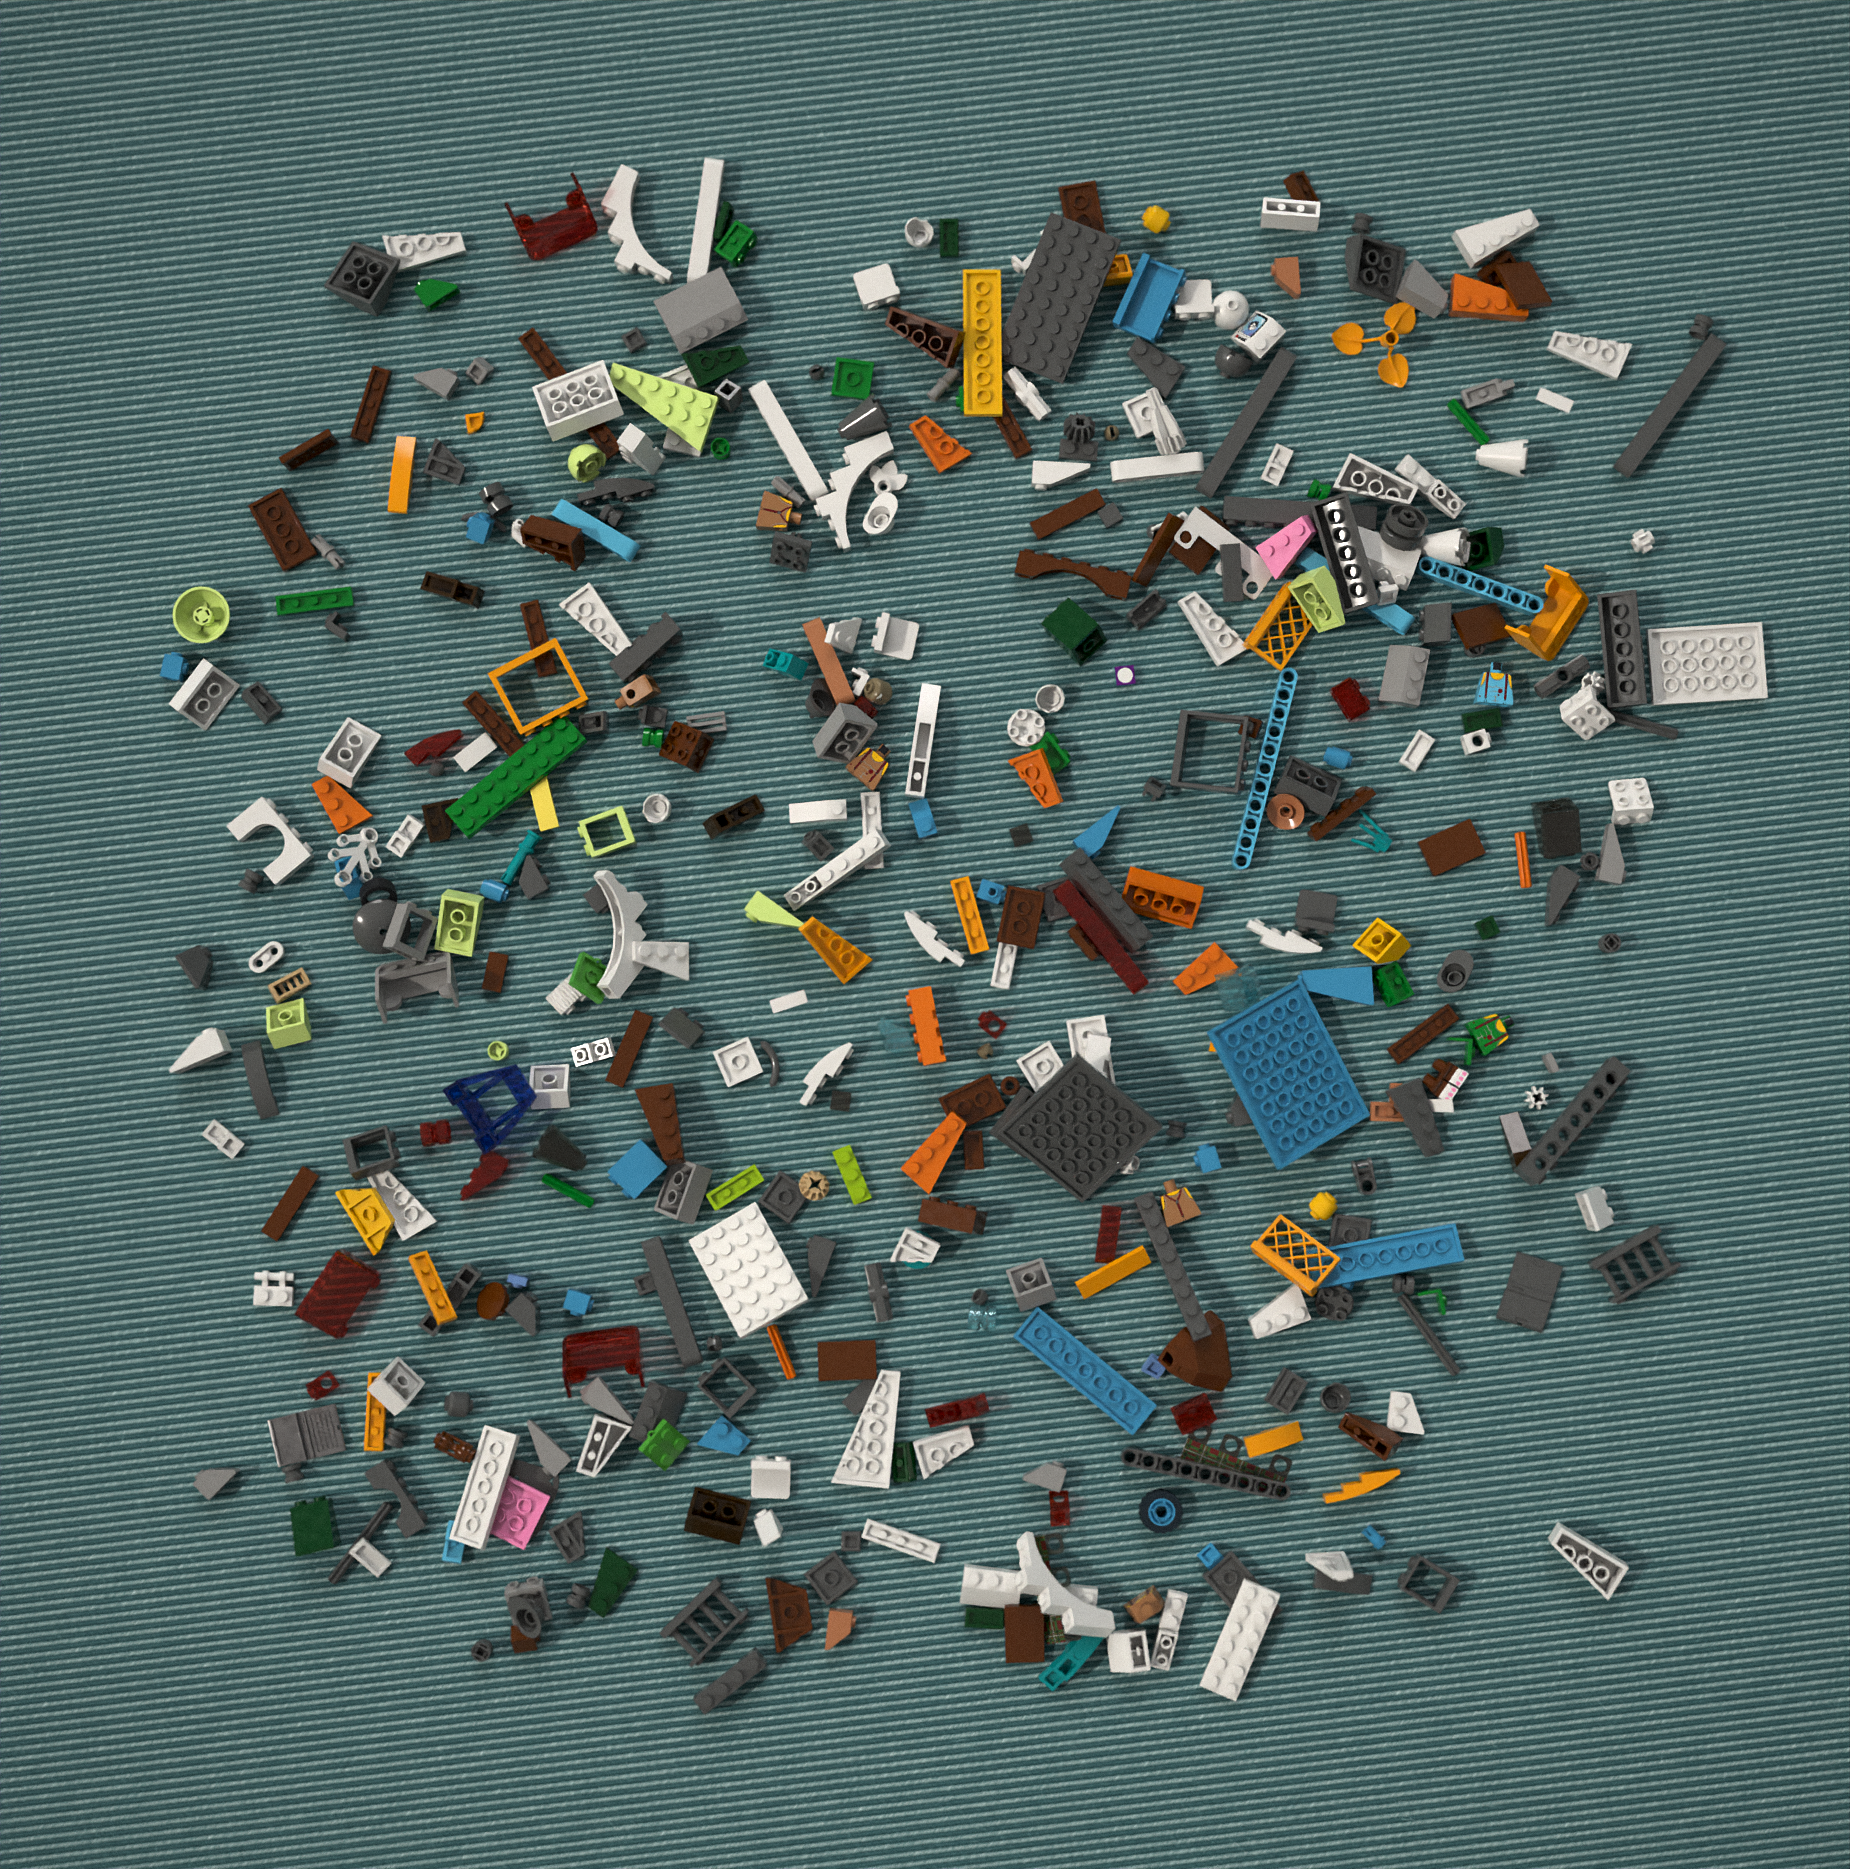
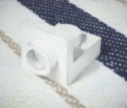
[851,667,870,699]

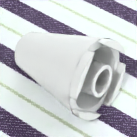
[1476,439,1529,478]
[1418,527,1470,566]

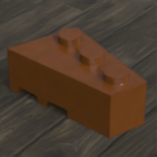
[520,515,586,572]
[918,1196,988,1235]

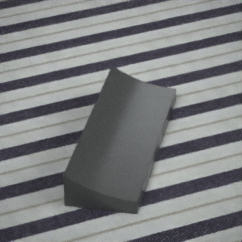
[1310,492,1380,615]
[1597,589,1647,710]

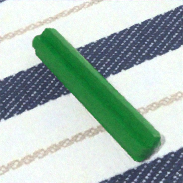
[1447,398,1490,445]
[542,1173,595,1208]

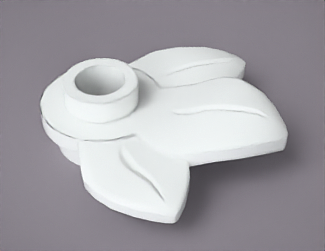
[869,460,907,495]

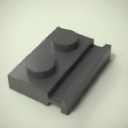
[1263,1367,1308,1415]

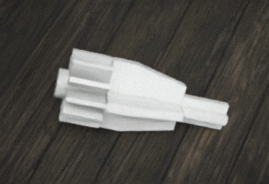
[1146,387,1187,455]

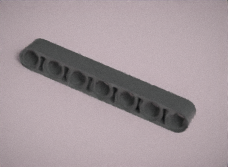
[641,1236,703,1368]

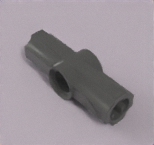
[1533,654,1590,699]
[865,1262,893,1323]

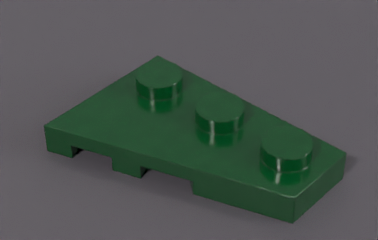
[681,345,750,389]
[588,1547,638,1618]

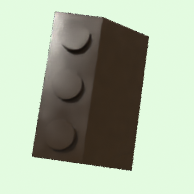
[683,1487,751,1545]

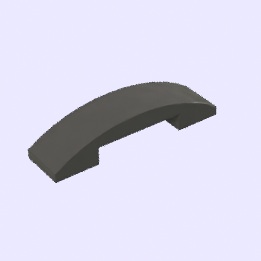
[241,1040,280,1119]

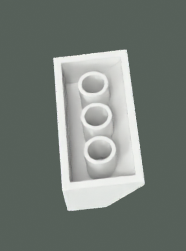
[1357,525,1422,591]

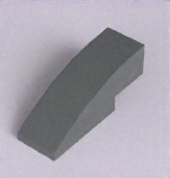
[1312,1567,1372,1595]

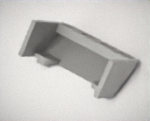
[375,951,459,1024]

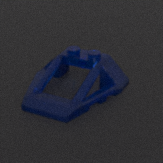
[443,1064,538,1155]

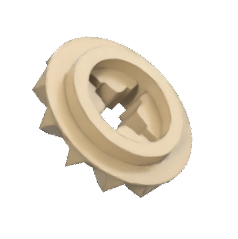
[799,1170,830,1201]

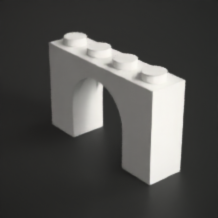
[227,797,314,886]

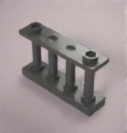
[1587,1224,1681,1305]
[659,1576,749,1667]

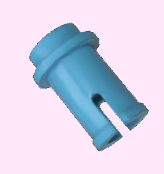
[1361,1524,1386,1549]

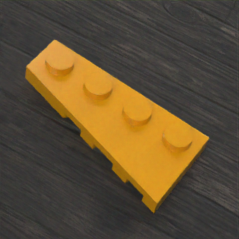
[798,916,873,984]

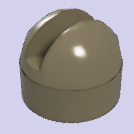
[1104,425,1119,441]
[976,1043,993,1059]

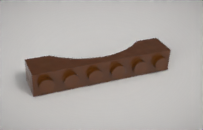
[1014,549,1131,601]

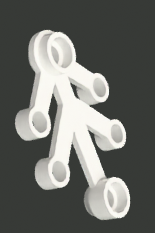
[328,828,381,887]

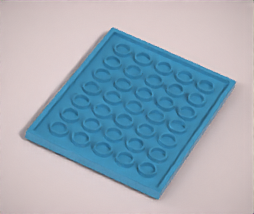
[1207,979,1370,1170]

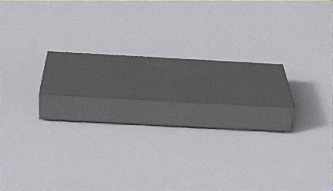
[1220,543,1244,602]

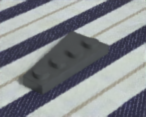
[1385,1078,1445,1157]

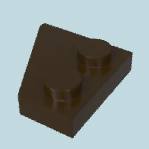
[421,798,458,844]

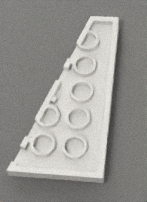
[831,1369,901,1489]

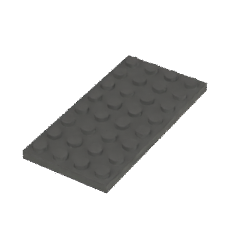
[1001,212,1122,384]

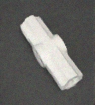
[1003,367,1052,421]

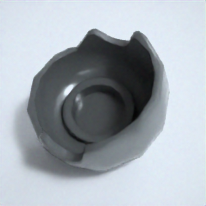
[1320,1382,1351,1413]

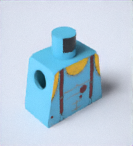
[1473,662,1513,708]

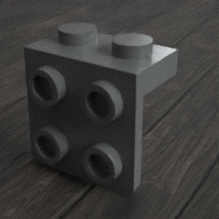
[1293,889,1337,936]

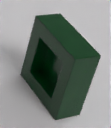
[1474,915,1500,941]

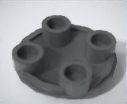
[1315,1285,1354,1321]

